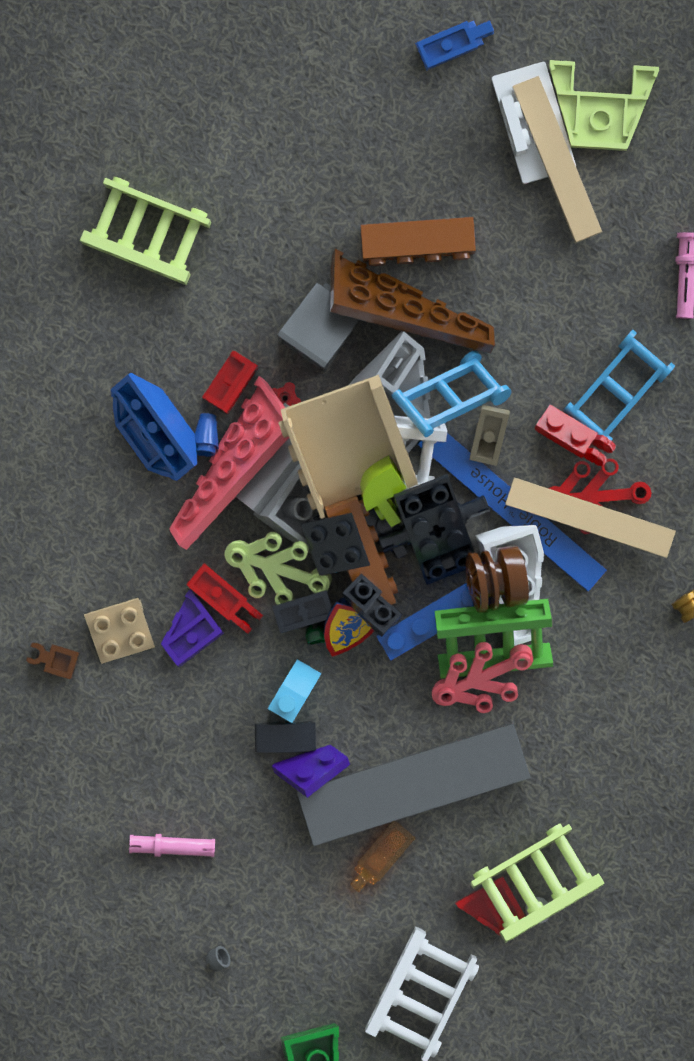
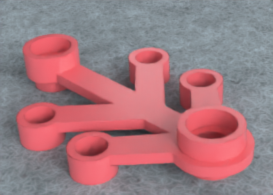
[432,642,533,713]

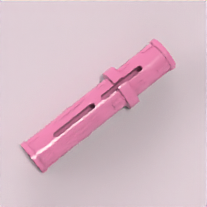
[129,834,215,857]

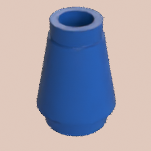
[194,413,219,457]

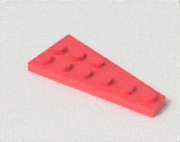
[169,376,289,550]

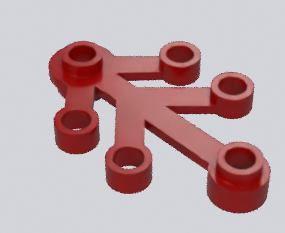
[548,459,651,534]

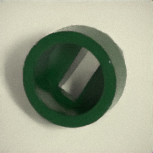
[305,623,325,645]

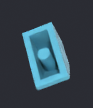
[268,659,321,723]

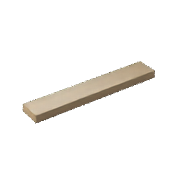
[512,76,602,243]
[505,477,676,558]

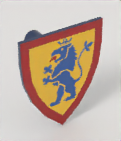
[324,597,374,657]

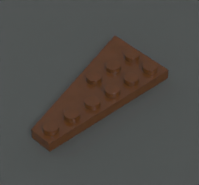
[330,249,495,354]

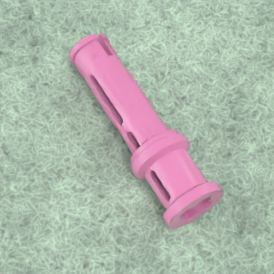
[675,232,694,319]

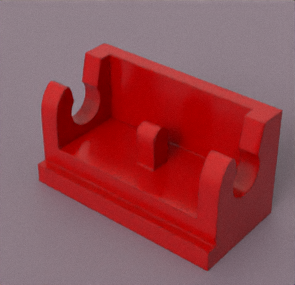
[202,350,258,414]

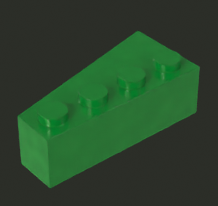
[280,1023,339,1061]

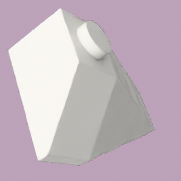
[475,525,544,646]

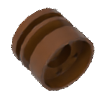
[466,545,529,613]

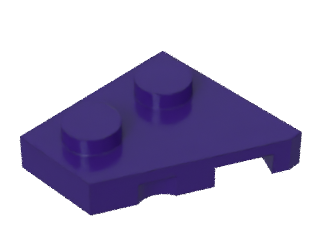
[161,589,224,667]
[272,745,350,798]

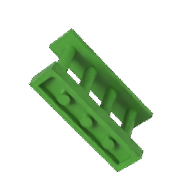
[434,599,553,679]

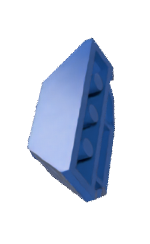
[110,373,197,481]

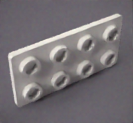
[492,62,576,184]

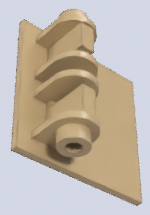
[84,598,155,664]

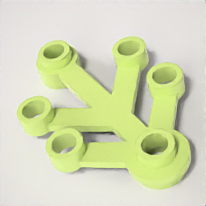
[225,532,332,604]

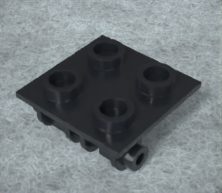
[301,512,370,576]

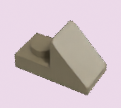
[469,405,510,466]

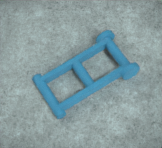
[563,330,675,440]
[392,350,511,437]

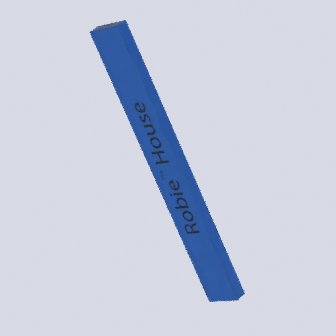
[418,433,607,592]

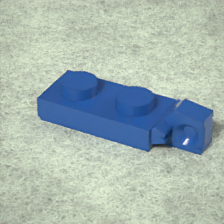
[415,20,494,71]

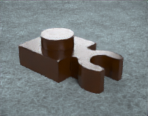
[26,643,80,680]

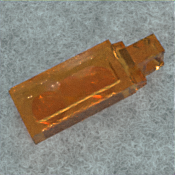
[350,821,416,892]

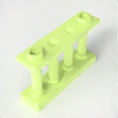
[80,177,211,285]
[471,824,604,943]

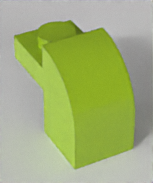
[360,455,407,527]

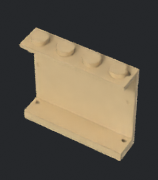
[278,375,418,519]

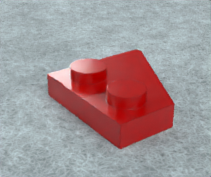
[455,876,526,936]

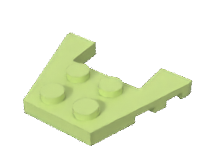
[549,60,659,151]

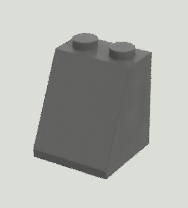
[277,283,361,373]

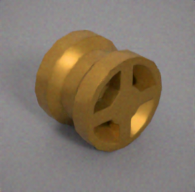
[671,589,694,623]

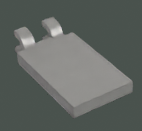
[236,403,299,515]

